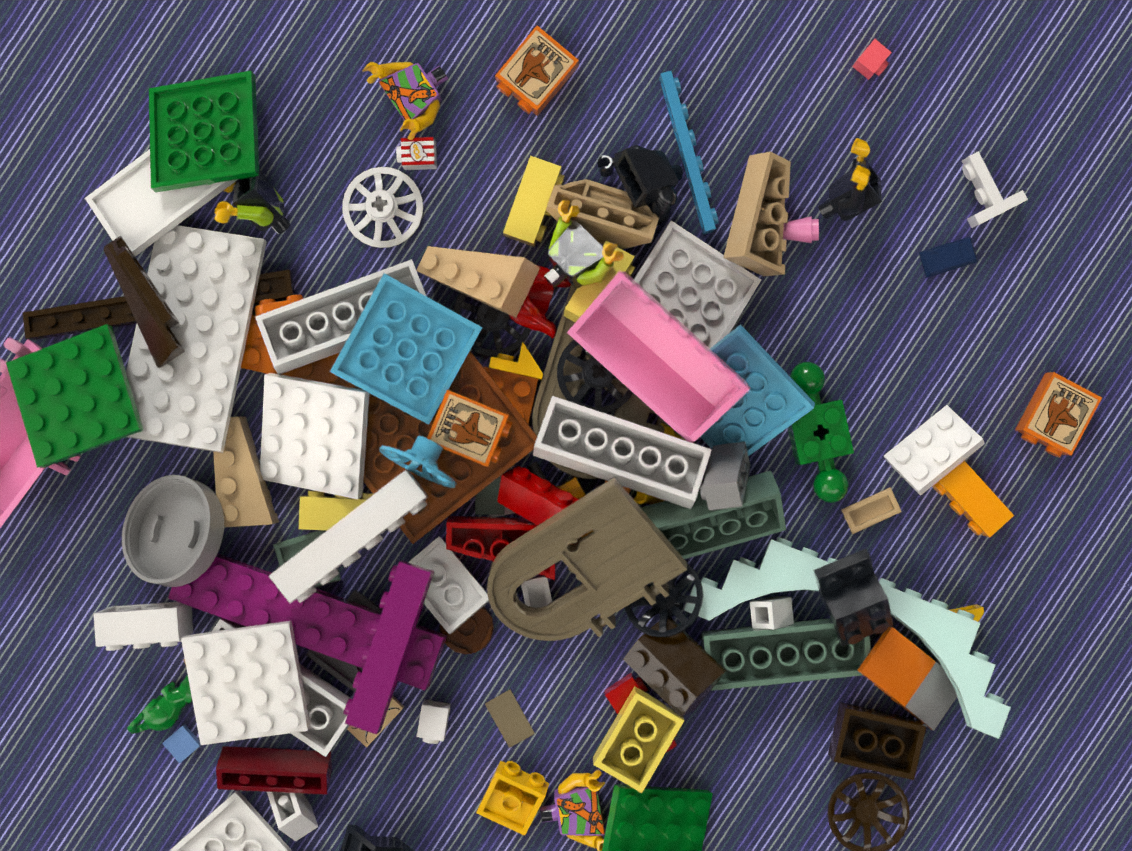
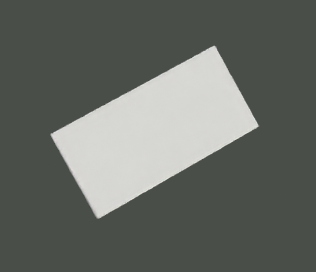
[85,149,238,256]

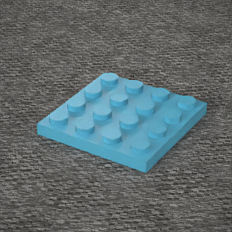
[330,273,482,425]
[700,324,815,456]

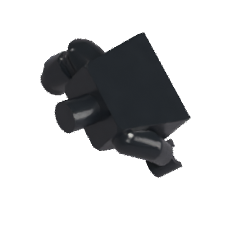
[598,145,683,226]

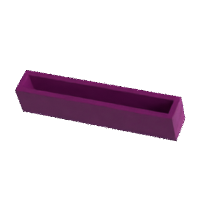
[343,561,435,735]

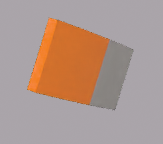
[857,627,957,731]

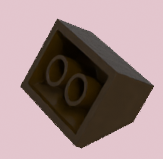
[623,616,726,717]

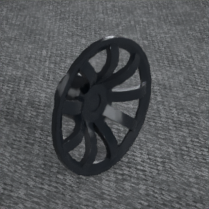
[454,293,532,356]
[557,340,633,413]
[625,564,703,638]

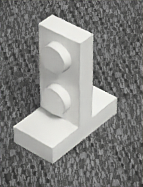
[962,151,1028,228]

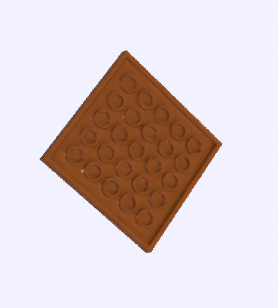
[347,351,538,544]

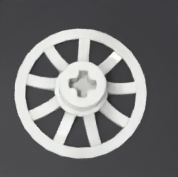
[343,167,423,248]

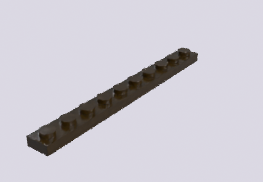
[22,270,295,341]

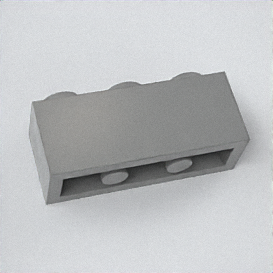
[700,442,751,510]

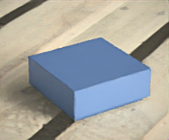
[162,724,201,764]

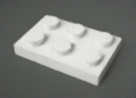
[884,405,985,496]
[408,536,489,634]

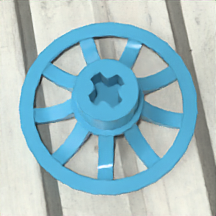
[379,436,456,488]

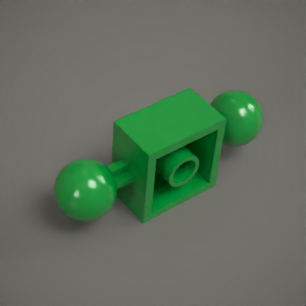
[788,362,854,503]

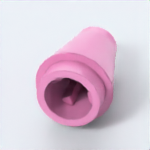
[783,216,819,243]

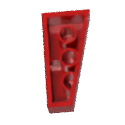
[446,516,555,580]

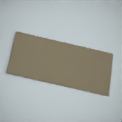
[485,690,535,748]

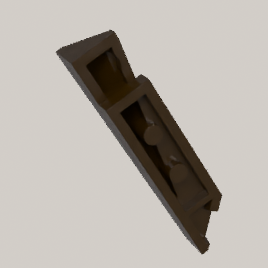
[104,236,185,368]

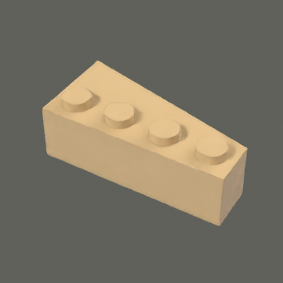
[723,151,791,276]

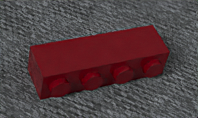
[216,746,332,794]

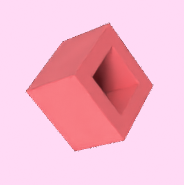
[852,39,892,80]

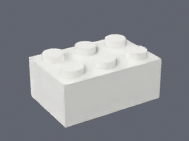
[94,602,193,651]

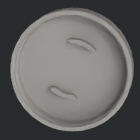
[122,475,224,587]

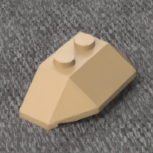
[546,179,659,249]

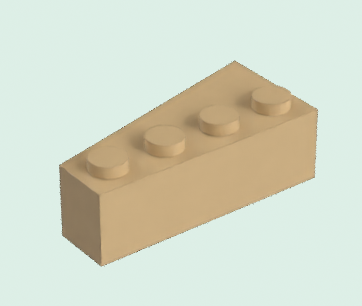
[416,246,540,318]
[213,417,279,527]

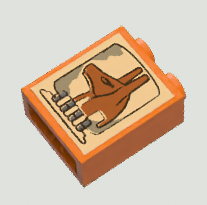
[495,26,579,116]
[1015,372,1102,458]
[427,390,513,467]

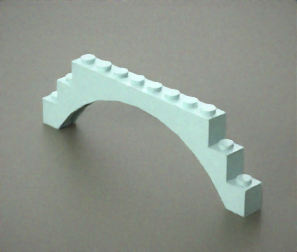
[684,537,1011,739]

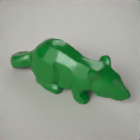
[127,675,192,734]

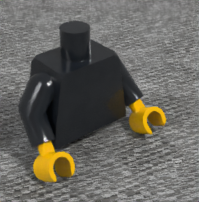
[818,138,882,221]

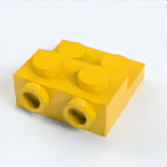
[476,760,549,836]

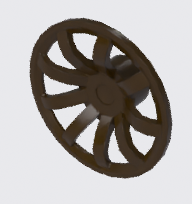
[827,772,910,851]

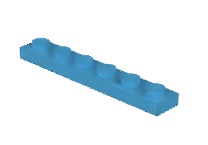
[659,71,719,235]

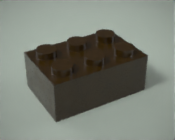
[828,702,926,780]

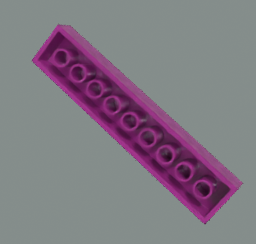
[168,553,447,691]

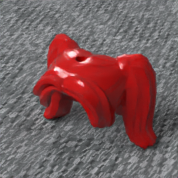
[509,265,571,338]

